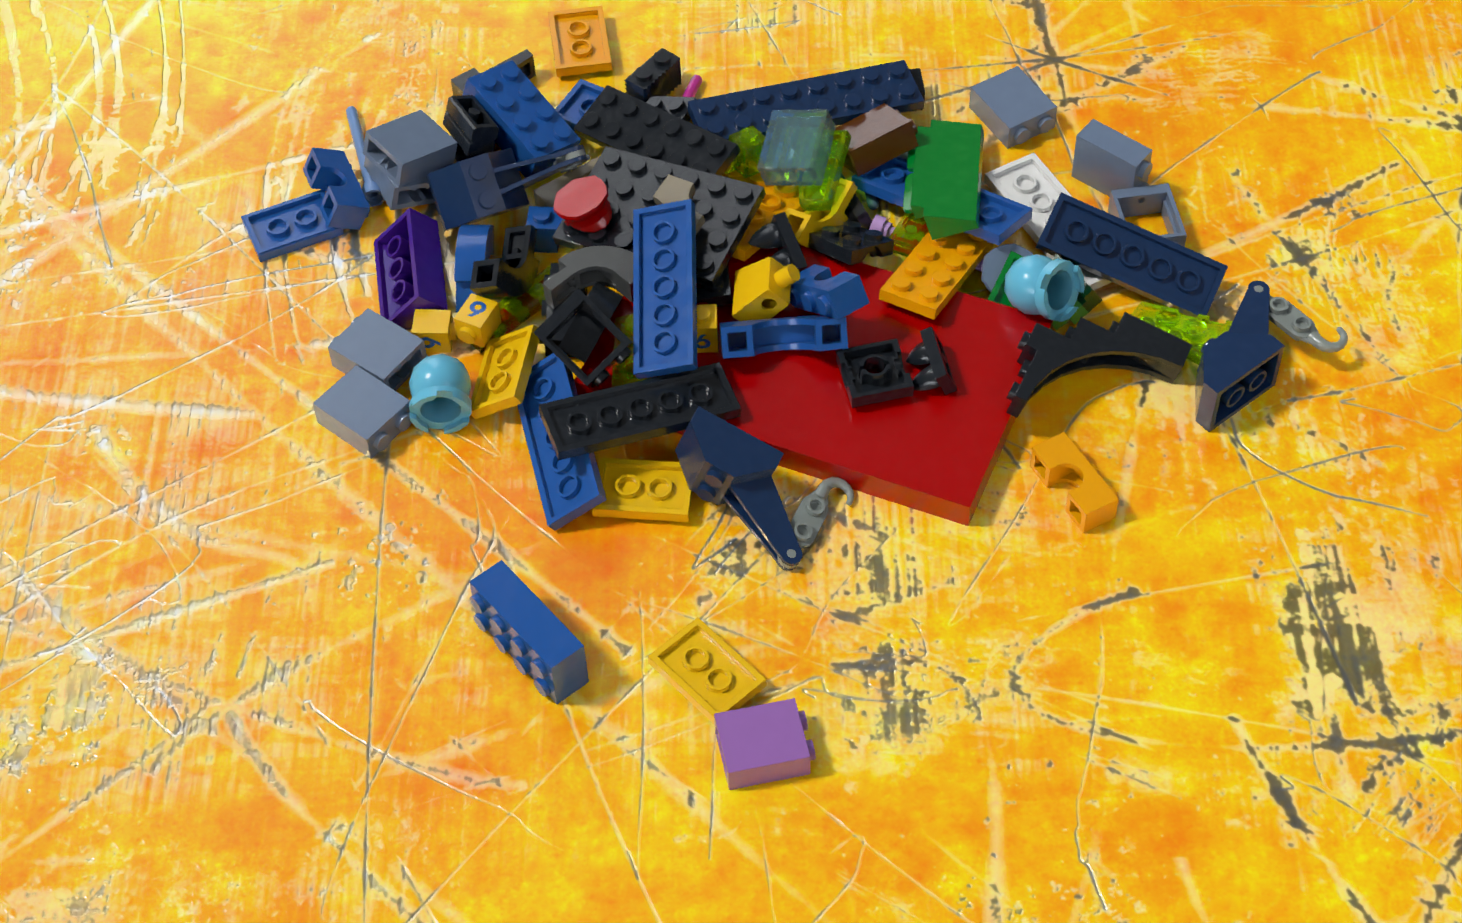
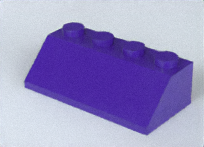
[374,208,448,330]

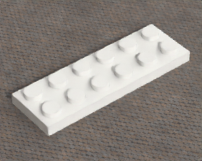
[984,153,1112,290]

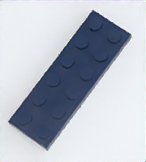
[1035,192,1228,322]

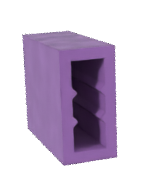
[714,698,816,790]

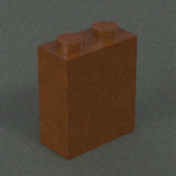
[825,103,918,177]

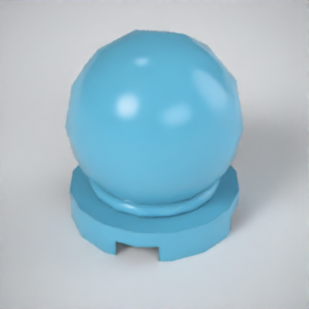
[1004,254,1084,322]
[409,353,472,434]

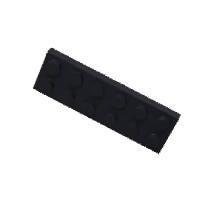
[573,85,741,176]
[539,362,741,461]

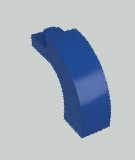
[454,225,494,312]

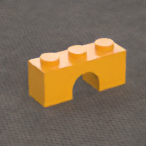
[1030,432,1119,533]

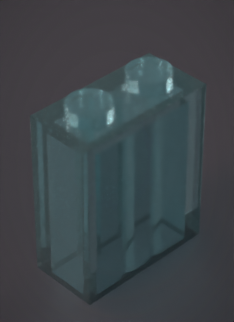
[757,109,836,185]

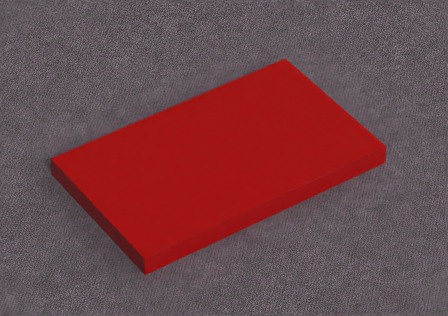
[574,245,1053,526]

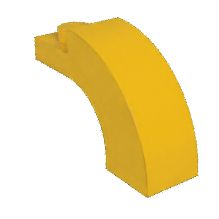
[785,174,858,248]

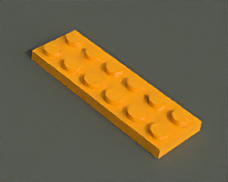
[879,231,994,320]

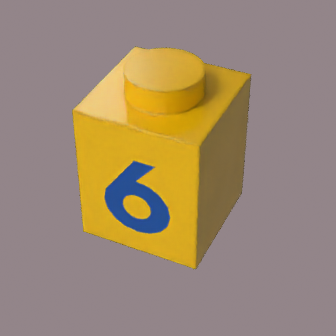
[454,293,501,348]
[697,304,718,353]
[411,309,458,353]

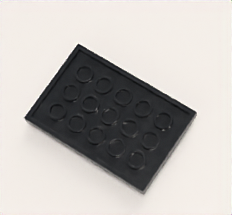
[552,146,766,288]

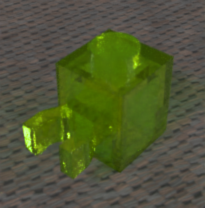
[725,126,770,178]

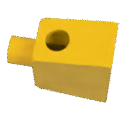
[732,257,800,321]

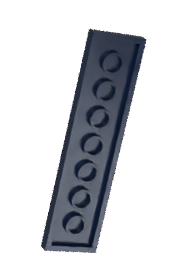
[687,60,924,145]

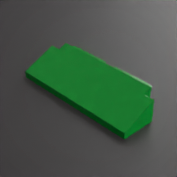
[903,120,984,240]

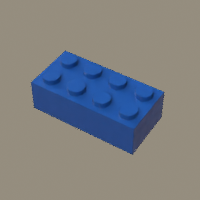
[462,60,581,178]
[469,560,589,704]

